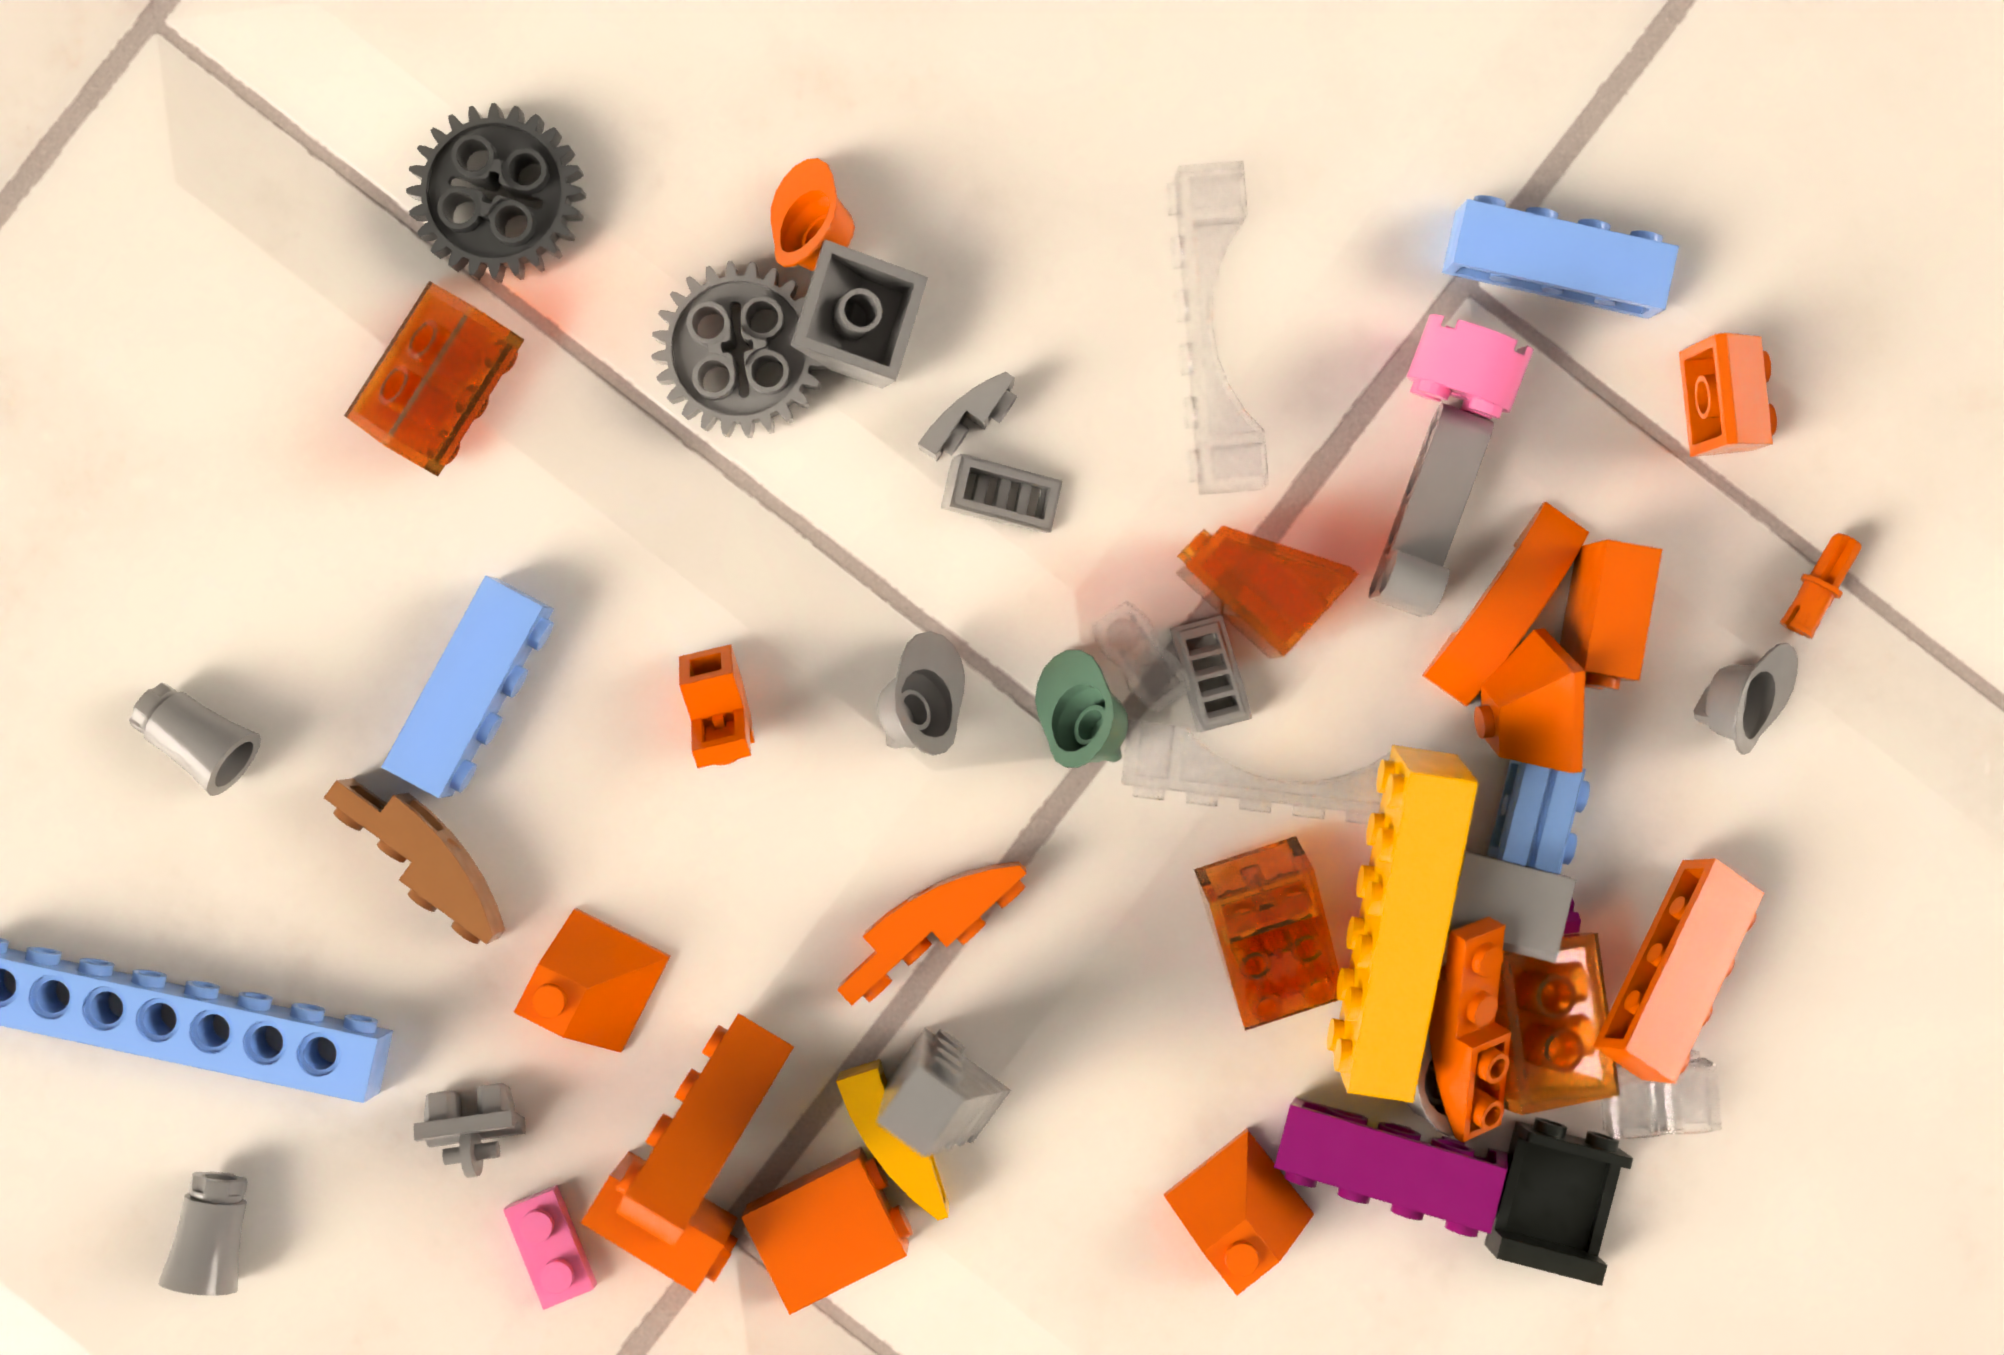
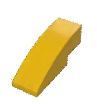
[836,1059,949,1221]

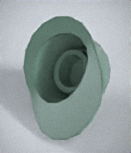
[1035,650,1129,768]

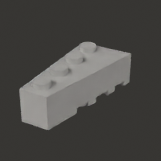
[876,1028,1011,1157]

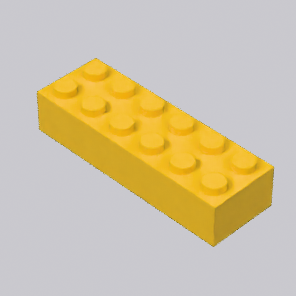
[1327,745,1478,1103]

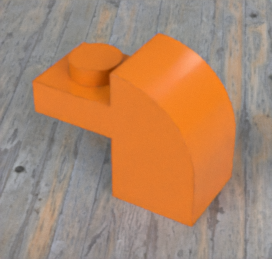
[679,644,755,768]

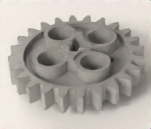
[651,261,827,438]

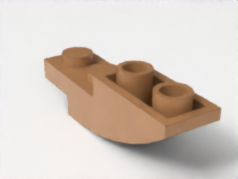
[324,778,505,944]

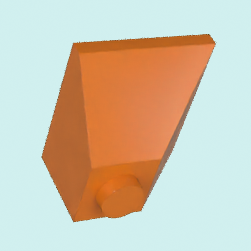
[1474,628,1585,773]
[513,908,671,1053]
[1164,1128,1314,1296]

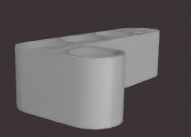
[1369,403,1494,617]

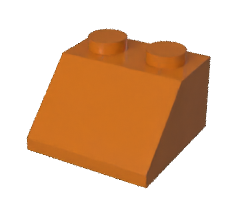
[1679,333,1777,457]

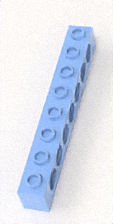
[0,938,393,1103]

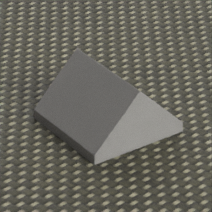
[1447,851,1576,963]

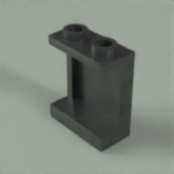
[1484,1117,1633,1286]

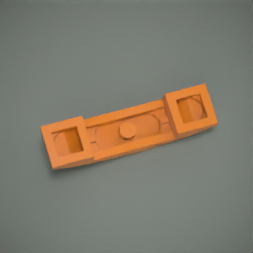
[1422,502,1589,706]

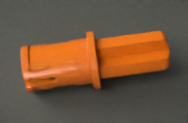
[1780,533,1861,639]

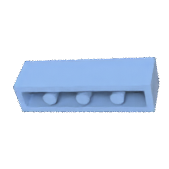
[1442,195,1679,319]
[381,575,554,798]

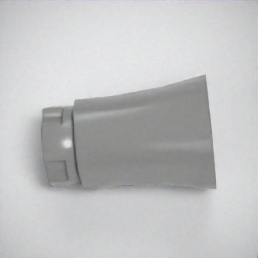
[129,683,261,796]
[158,1171,247,1296]

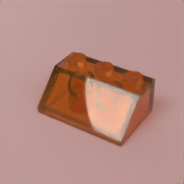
[344,281,524,477]
[1495,932,1620,1115]

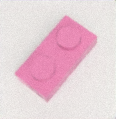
[503,1185,597,1310]

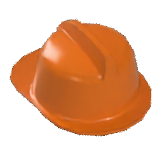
[771,158,855,271]

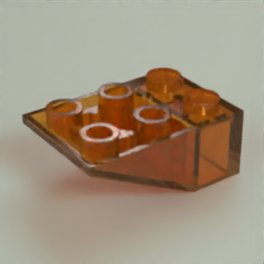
[1194,836,1340,1031]

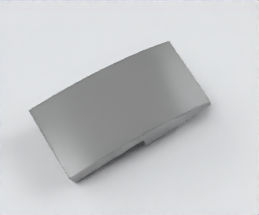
[918,372,1017,461]

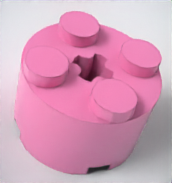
[1407,314,1534,420]

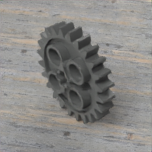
[406,103,586,283]

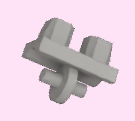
[414,1083,526,1178]

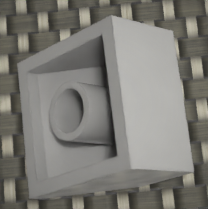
[791,239,928,389]

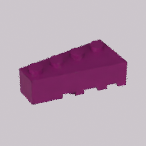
[1274,1098,1508,1237]

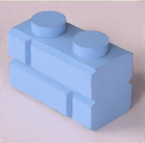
[1487,760,1590,874]

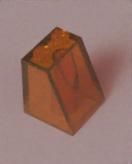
[1176,525,1359,659]

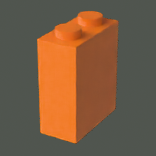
[1560,539,1663,690]
[741,1147,913,1315]
[581,1151,738,1293]

